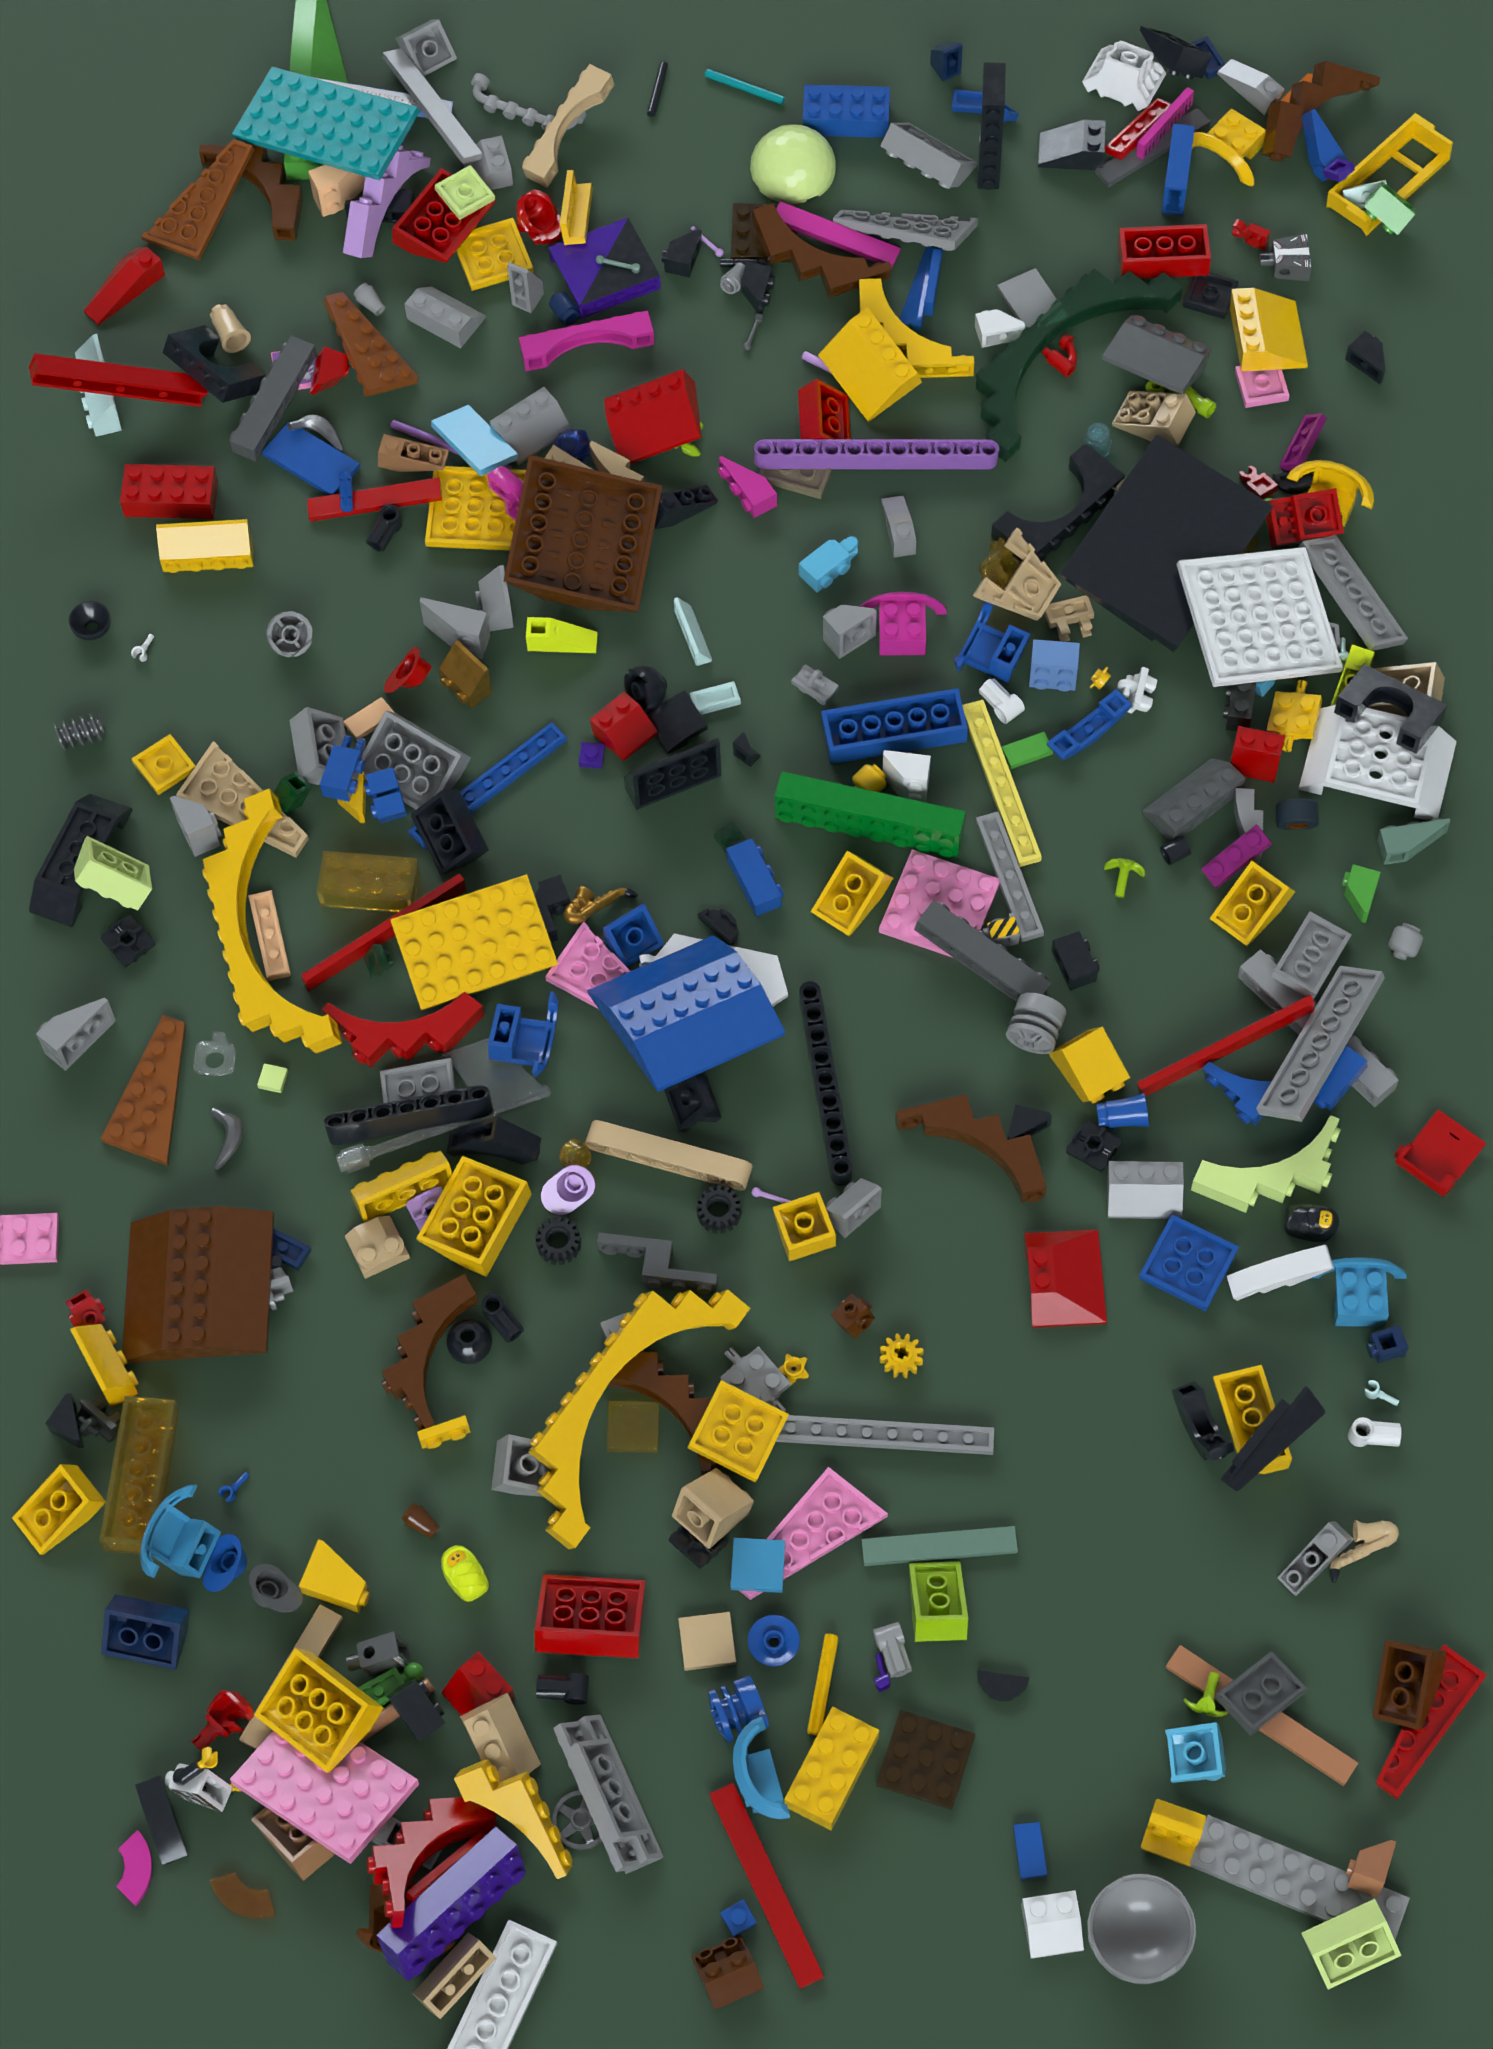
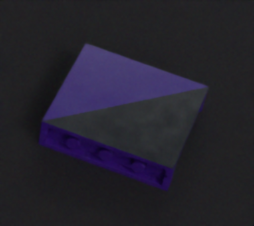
[549,217,661,319]

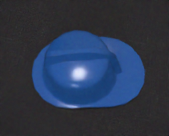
[202,1534,247,1592]

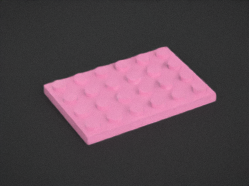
[230,1731,419,1864]

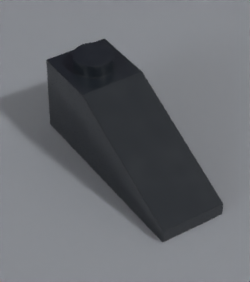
[344,189,415,224]

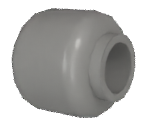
[1388,923,1423,960]

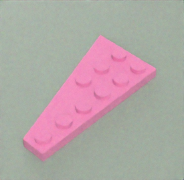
[545,921,630,1009]
[730,1467,888,1600]

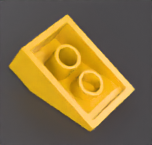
[811,851,893,936]
[1209,861,1295,946]
[12,1464,106,1555]

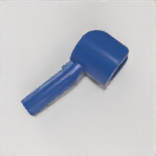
[218,1472,250,1503]

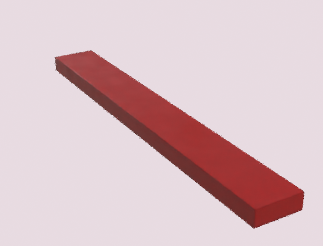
[301,874,466,992]
[1137,995,1315,1097]
[709,1783,824,1989]

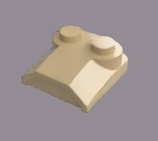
[345,1216,410,1279]

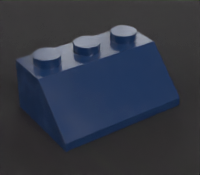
[101,1594,189,1670]

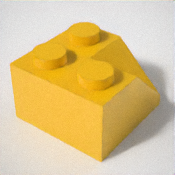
[772,1192,836,1262]

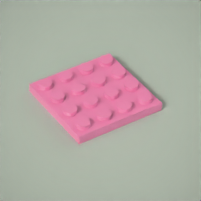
[879,850,1000,958]

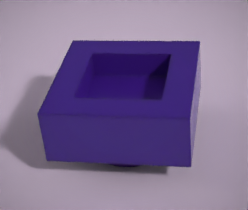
[1323,158,1355,182]
[579,742,605,769]

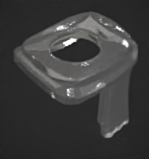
[194,1031,236,1076]

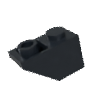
[741,262,775,314]

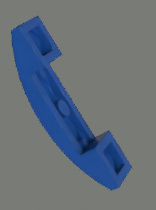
[1047,689,1132,761]

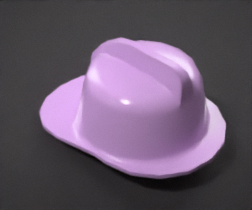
[541,1165,595,1215]

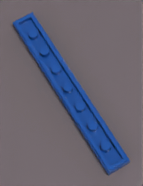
[408,722,567,850]

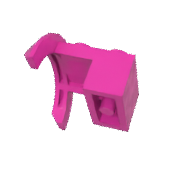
[859,592,947,655]

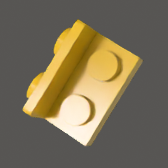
[1140,1799,1206,1867]

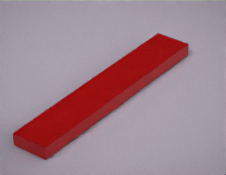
[307,478,442,522]

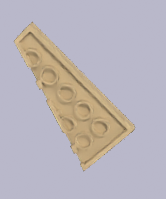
[176,741,309,858]

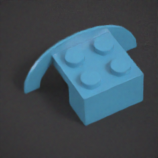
[1312,1258,1407,1327]
[140,1484,221,1578]
[733,1716,790,1819]

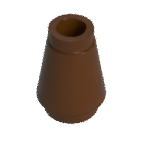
[401,1503,440,1539]

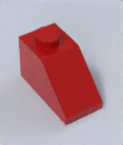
[310,346,350,395]

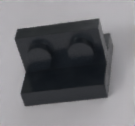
[664,1073,722,1132]

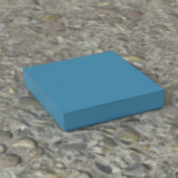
[731,1538,785,1593]

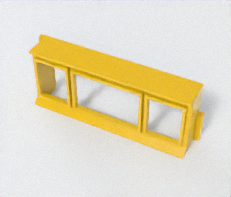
[1326,113,1453,236]

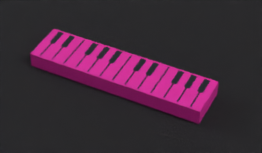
[1136,87,1194,160]

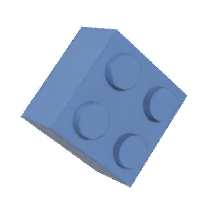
[1029,639,1080,691]

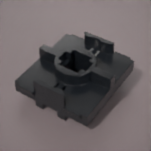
[100,915,156,968]
[1066,1120,1122,1173]
[668,1525,728,1569]

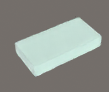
[690,681,741,715]

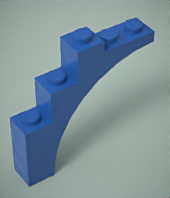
[1203,1046,1368,1126]

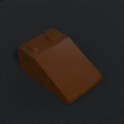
[1372,1640,1446,1730]

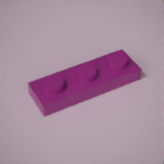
[1279,413,1327,472]
[1201,824,1273,888]

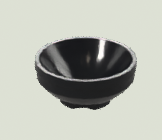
[69,601,111,640]
[446,1319,492,1364]

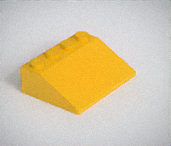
[1230,288,1308,372]
[818,307,922,422]
[416,1156,532,1277]
[254,1648,384,1773]

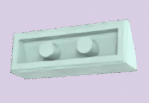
[674,597,712,666]

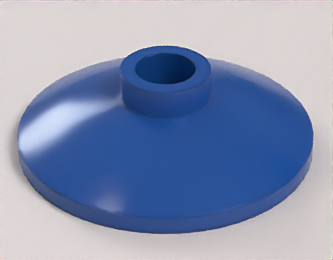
[748,1615,800,1667]

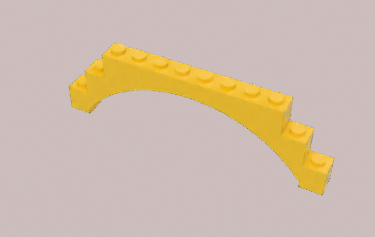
[202,789,342,1054]
[528,1289,750,1549]

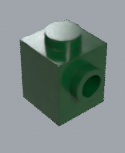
[273,771,312,813]

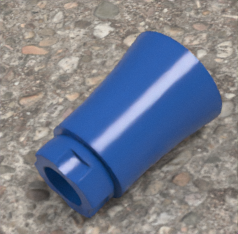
[1096,1093,1149,1128]

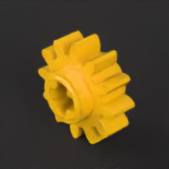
[880,1333,924,1379]

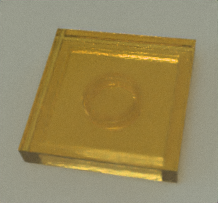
[607,1401,659,1453]

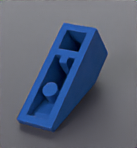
[1301,109,1349,182]

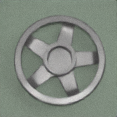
[552,1790,602,1850]

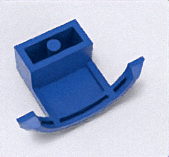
[954,601,1031,683]
[488,991,559,1077]

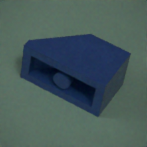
[930,42,963,81]

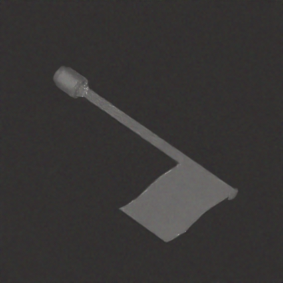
[335,1038,551,1174]

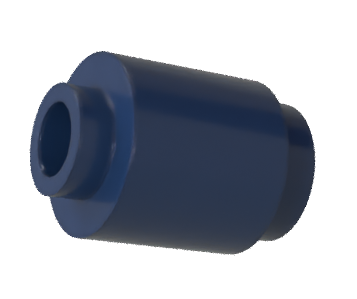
[549,292,579,325]

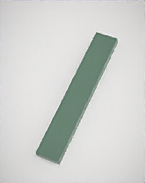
[862,1526,1018,1566]

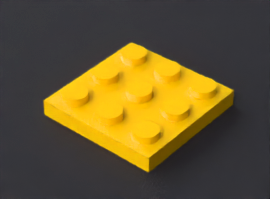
[456,218,534,291]
[687,1380,789,1483]

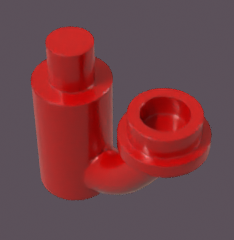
[1042,334,1077,378]

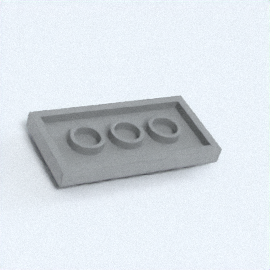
[1271,911,1352,1000]

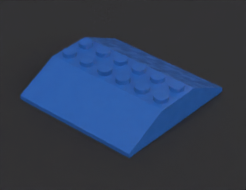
[587,935,785,1092]

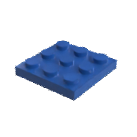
[1139,1214,1239,1312]

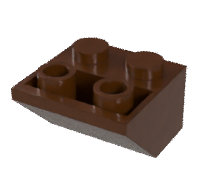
[691,1935,764,2010]

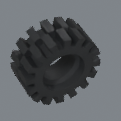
[697,1185,741,1234]
[536,1216,581,1265]

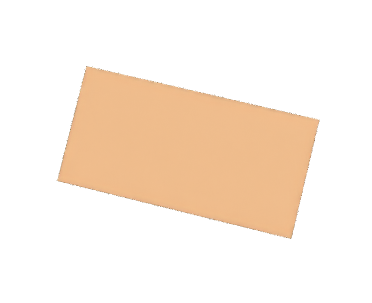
[344,697,394,741]

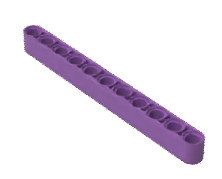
[754,439,999,469]

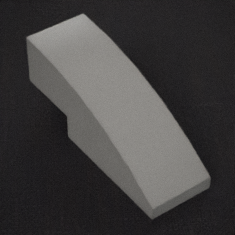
[1233,788,1263,863]

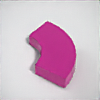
[116,1830,153,1907]

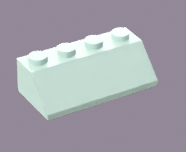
[75,334,122,436]

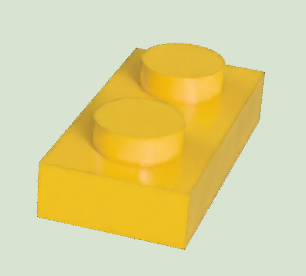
[417,1415,470,1449]

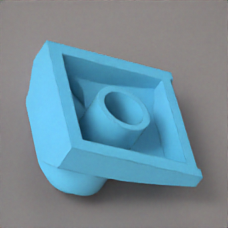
[1165,1722,1226,1783]

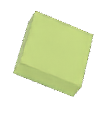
[257,1064,288,1093]

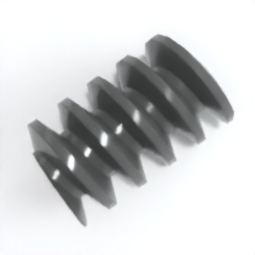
[54,711,105,751]

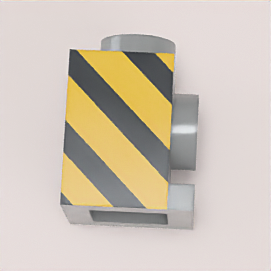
[982,913,1020,947]

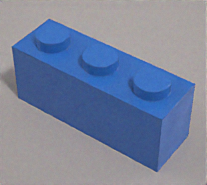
[726,838,784,917]

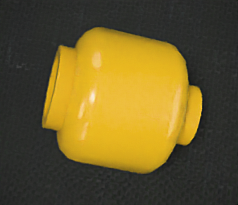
[852,764,887,793]

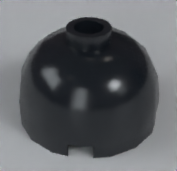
[624,666,667,713]

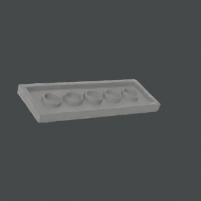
[1299,535,1408,651]

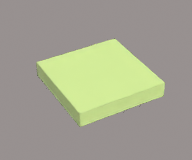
[435,165,495,220]

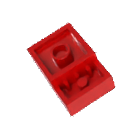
[1266,488,1344,547]

